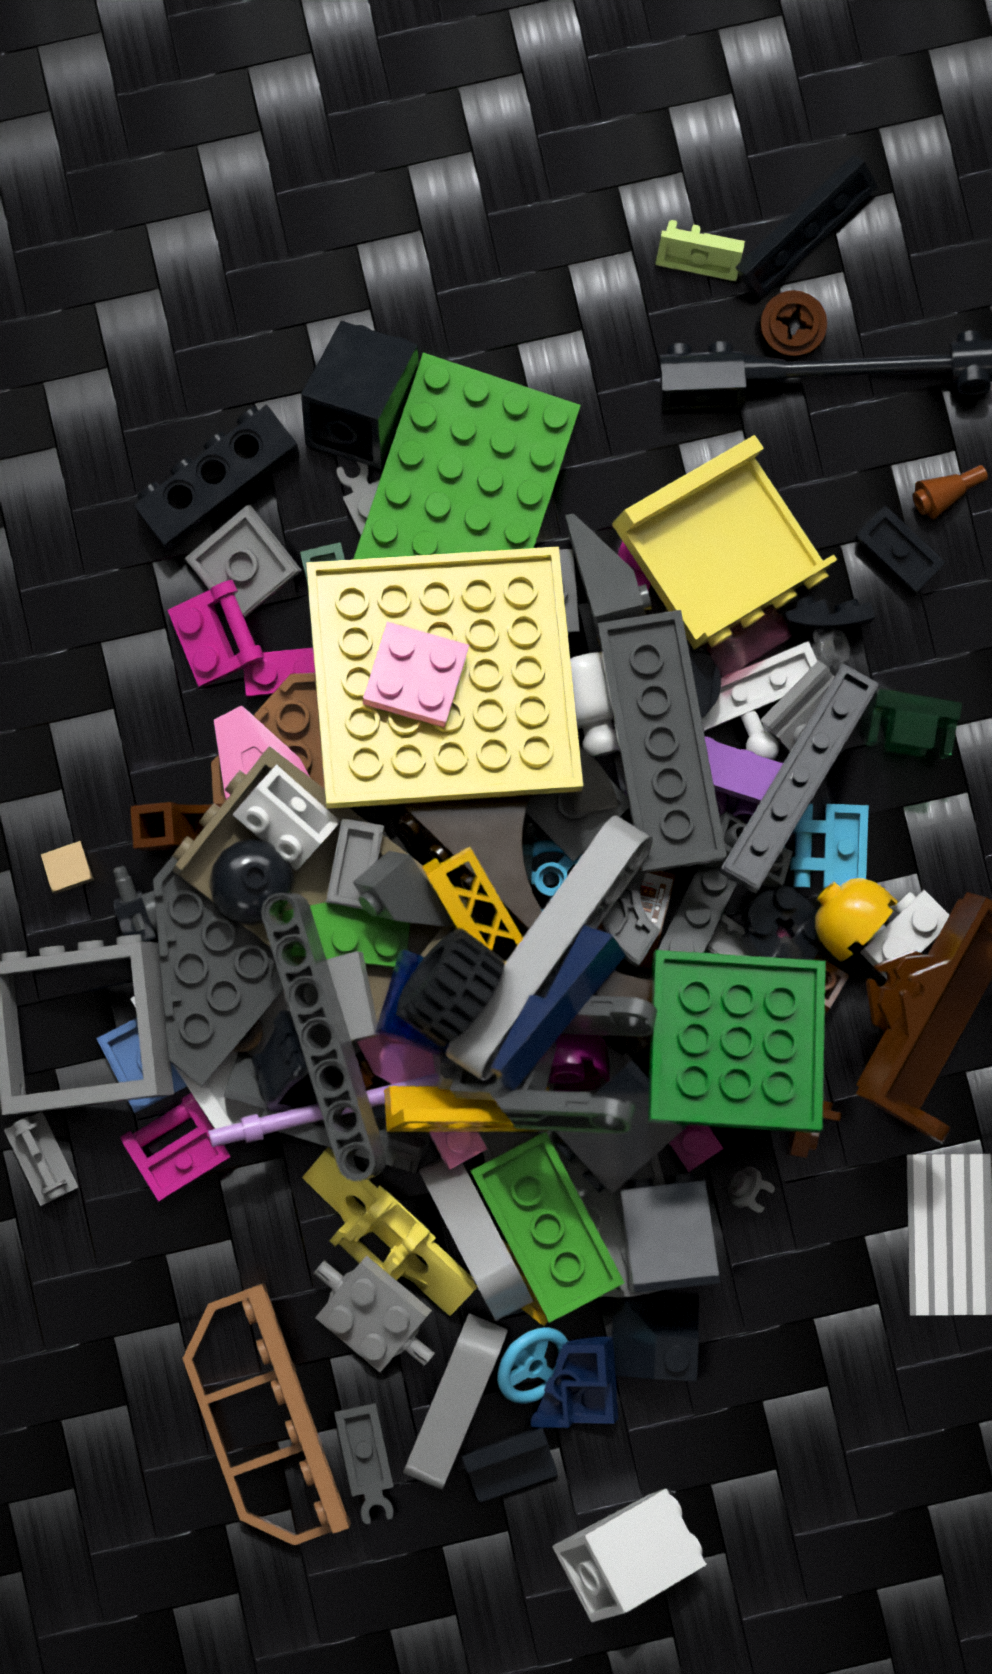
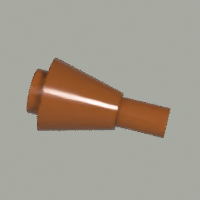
[912,465,988,519]

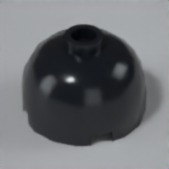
[209,839,295,926]

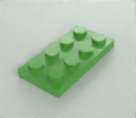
[471,1132,625,1323]

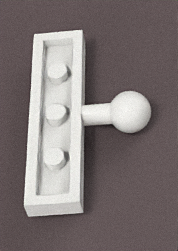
[702,641,817,760]

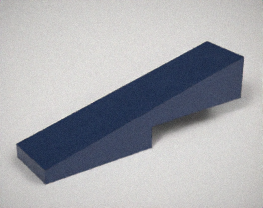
[491,926,626,1090]

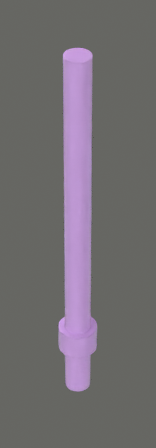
[208,1073,439,1147]

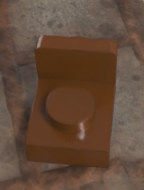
[786,1101,841,1158]

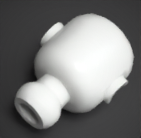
[570,652,619,758]

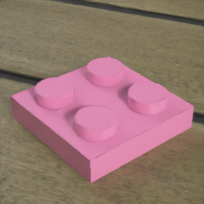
[363,622,469,728]

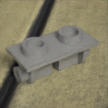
[4,1112,78,1206]

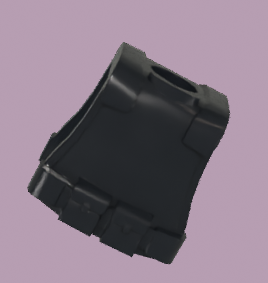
[252,1010,344,1112]

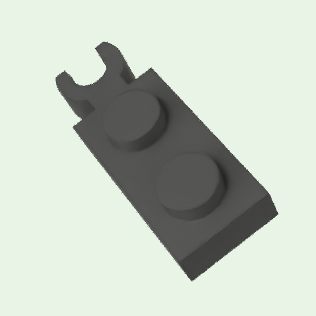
[334,1403,394,1524]

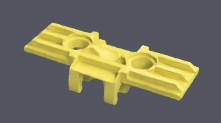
[302,1147,478,1316]

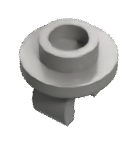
[728,1167,775,1213]

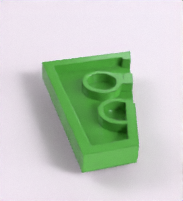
[281,902,410,970]

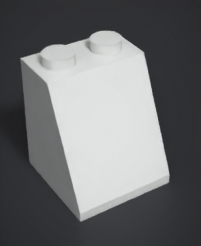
[552,1489,706,1622]

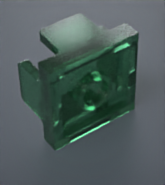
[865,688,962,759]

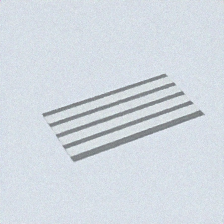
[907,1154,992,1316]

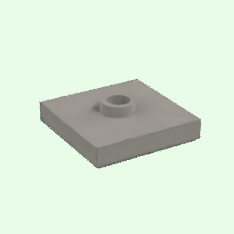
[185,505,302,619]
[282,951,380,1048]

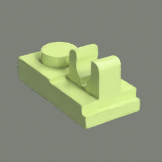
[655,220,745,281]

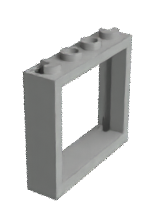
[0,935,174,1115]

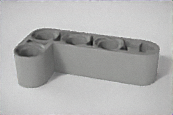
[418,1157,534,1321]
[403,1313,508,1490]

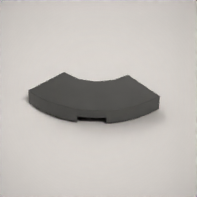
[601,870,661,968]

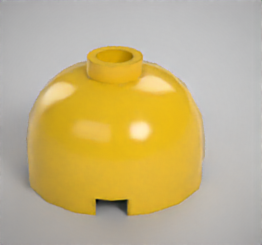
[815,878,898,961]

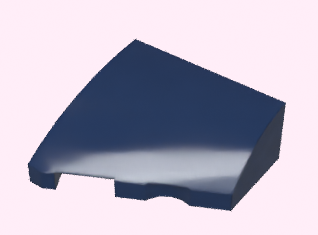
[531,1336,618,1428]

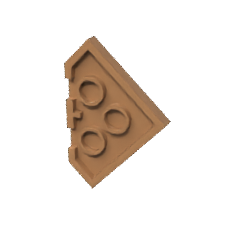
[211,672,324,804]

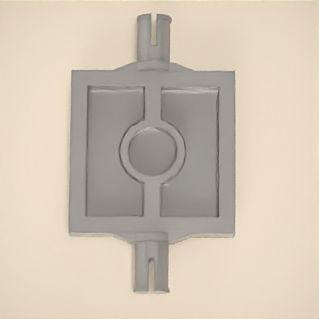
[313,1256,435,1372]

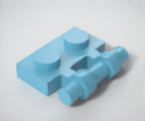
[790,804,869,889]

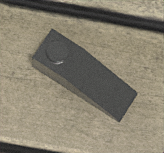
[565,513,652,639]

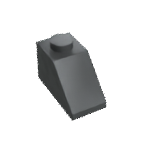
[353,850,453,927]

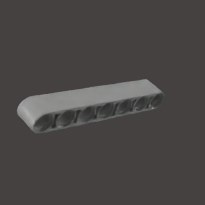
[447,815,653,1080]

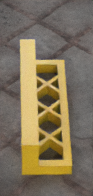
[422,847,523,963]
[384,1086,549,1132]

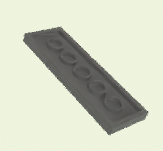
[597,610,727,874]

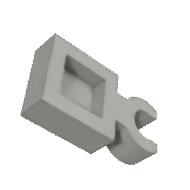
[337,462,380,535]

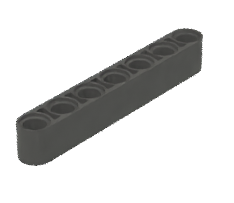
[262,893,386,1181]

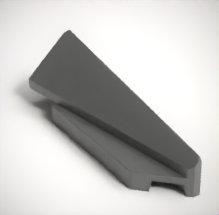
[223,1053,425,1173]

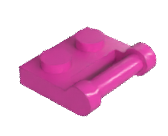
[167,580,265,687]
[120,1093,231,1201]

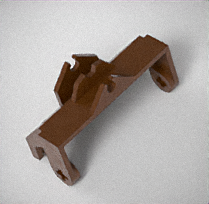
[856,892,992,1143]

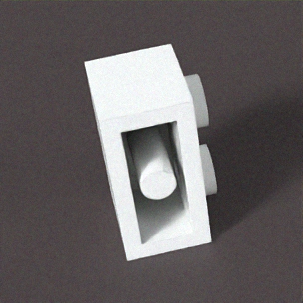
[232,765,341,871]
[860,890,949,979]

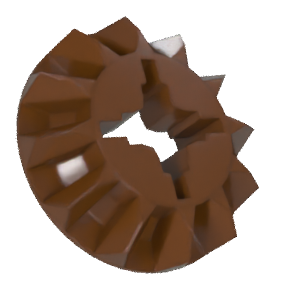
[761,290,827,357]

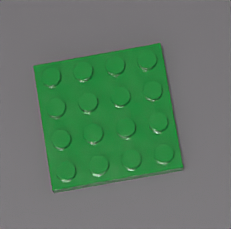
[648,950,826,1133]

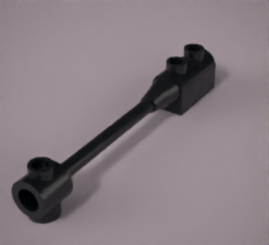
[659,330,992,411]

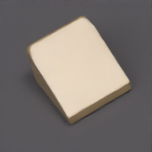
[41,841,94,894]

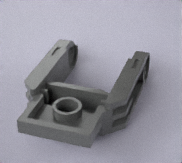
[450,996,658,1133]

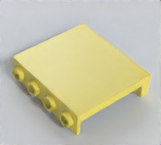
[612,435,837,650]

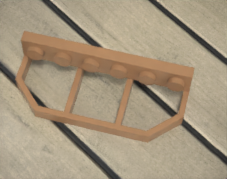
[183,1283,351,1545]

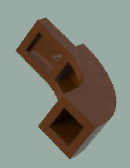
[130,802,224,851]

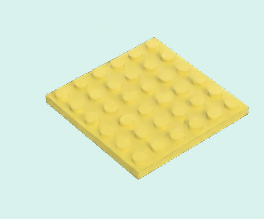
[306,547,583,809]

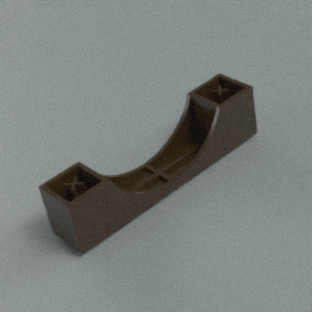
[392,795,652,1078]

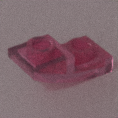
[702,604,793,680]

